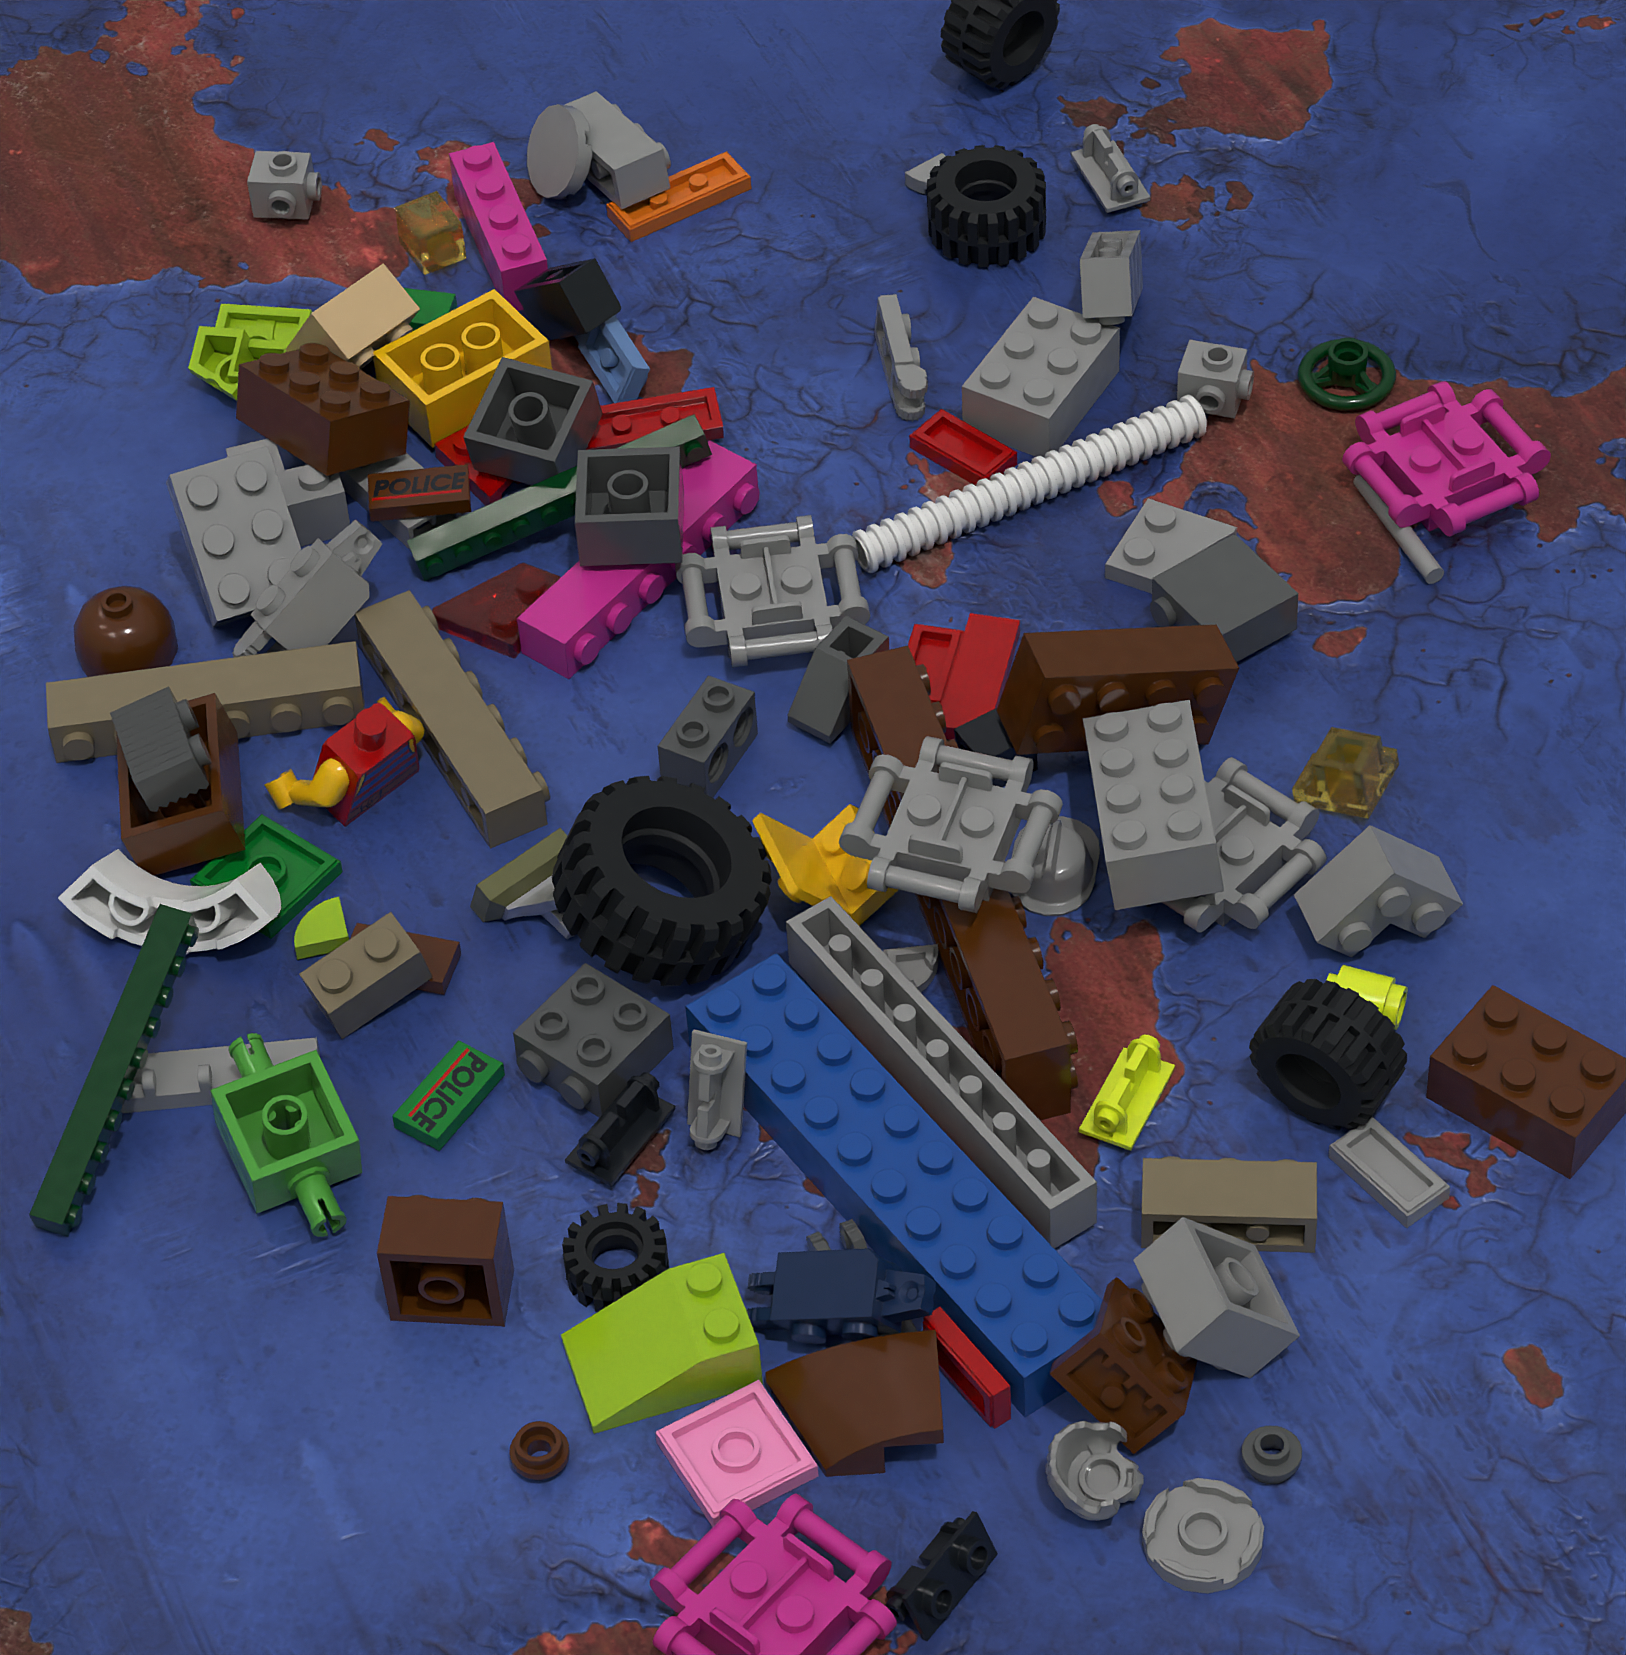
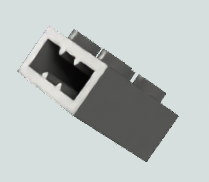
[1150,534,1298,662]
[513,963,674,1118]

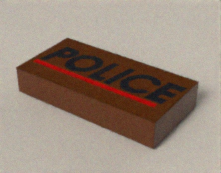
[368,464,471,522]

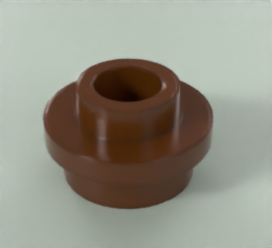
[510,1421,570,1480]

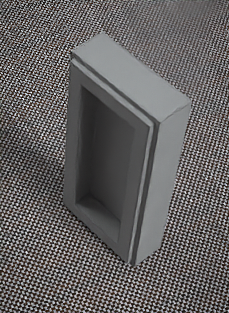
[1329,1117,1450,1228]

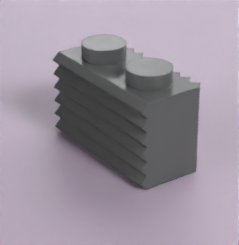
[110,686,212,812]

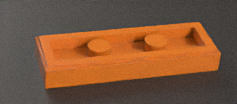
[606,151,751,242]

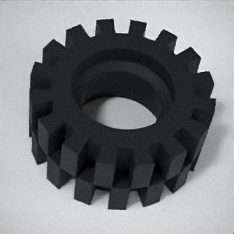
[562,1203,669,1312]

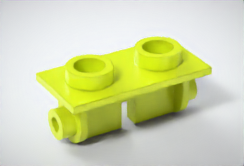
[1079,1034,1175,1151]

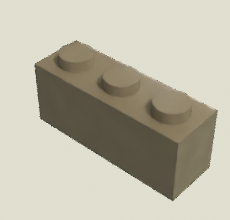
[1141,1156,1317,1253]

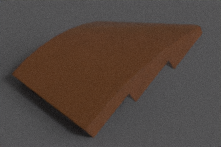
[765,1330,944,1477]

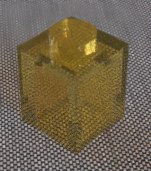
[394,191,466,275]

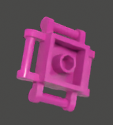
[1342,381,1551,537]
[650,1493,897,1655]

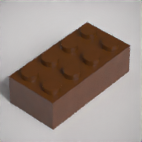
[996,624,1239,755]

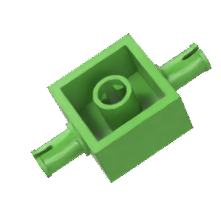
[210,1033,362,1237]

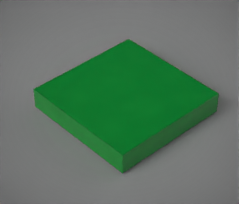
[190,814,343,939]

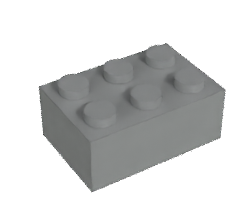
[962,297,1120,457]
[166,445,301,627]

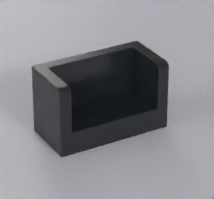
[514,258,621,340]

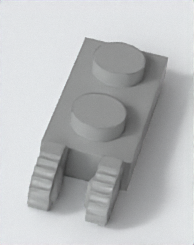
[874,294,928,422]

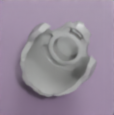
[1045,1421,1144,1521]

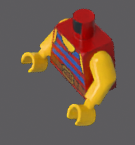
[264,697,424,827]

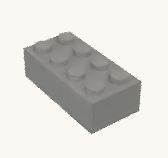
[1083,700,1224,910]

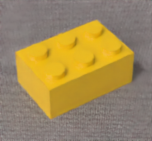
[373,289,552,448]

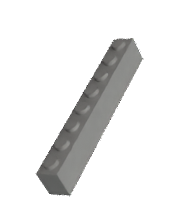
[786,896,1097,1248]

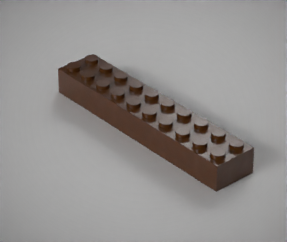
[847,645,1078,1121]

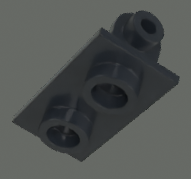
[565,1072,676,1187]
[885,1511,998,1641]

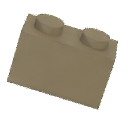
[299,912,433,1039]

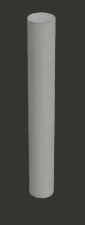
[1353,474,1444,584]

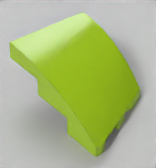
[188,304,312,401]

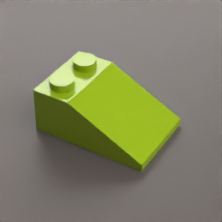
[561,1253,763,1434]

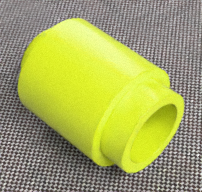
[1326,965,1408,1030]

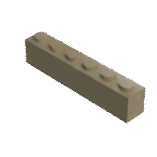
[354,590,550,849]
[46,641,365,763]

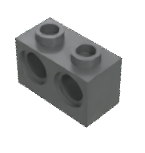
[657,675,758,798]

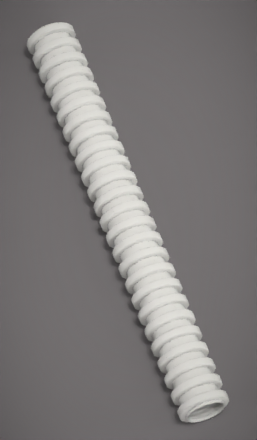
[852,395,1207,573]

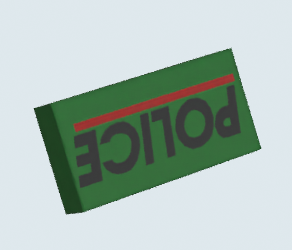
[392,1040,505,1151]

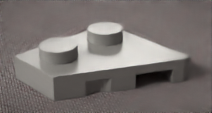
[1105,498,1237,594]

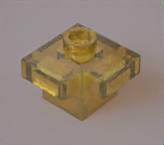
[1292,727,1399,819]

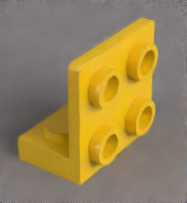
[752,804,898,926]

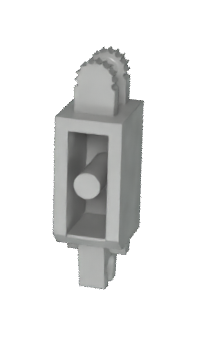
[232,520,382,657]

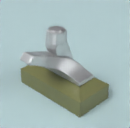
[470,828,573,939]

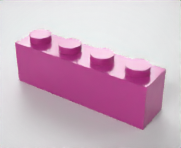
[449,142,548,311]

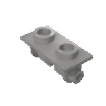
[1071,124,1151,213]
[687,1029,747,1150]

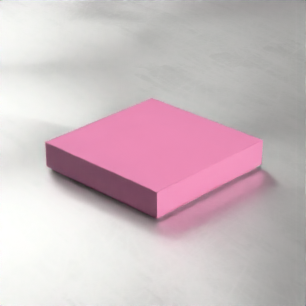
[655,1380,818,1527]

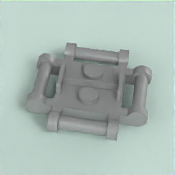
[675,515,870,668]
[839,736,1063,913]
[1162,757,1327,933]

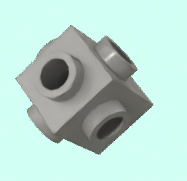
[247,151,322,219]
[1177,340,1254,419]

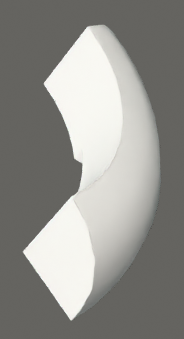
[58,849,281,954]

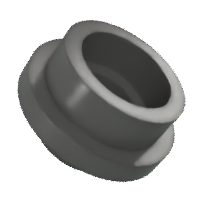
[1242,1426,1302,1484]

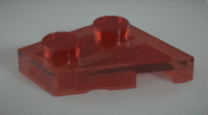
[432,562,561,659]

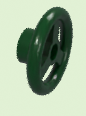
[1298,338,1396,411]

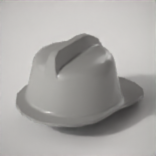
[1011,816,1100,916]

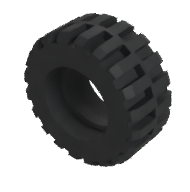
[552,776,772,986]

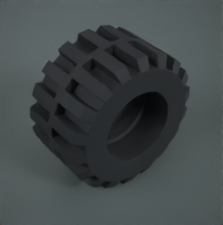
[940,0,1060,89]
[927,145,1046,267]
[1249,979,1407,1130]

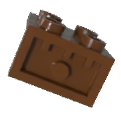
[1050,1277,1197,1454]

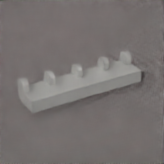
[121,1037,320,1113]

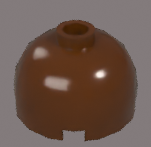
[74,586,178,677]

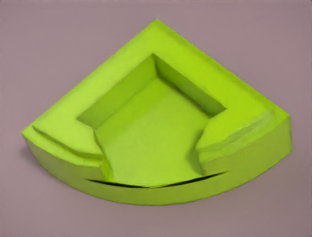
[294,896,349,960]

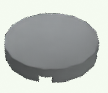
[527,104,592,200]
[1142,1478,1264,1594]

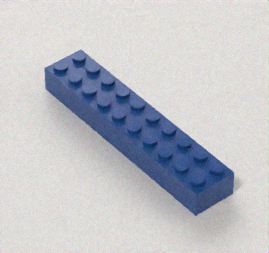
[685,953,1103,1418]

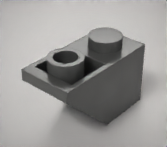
[787,616,889,743]

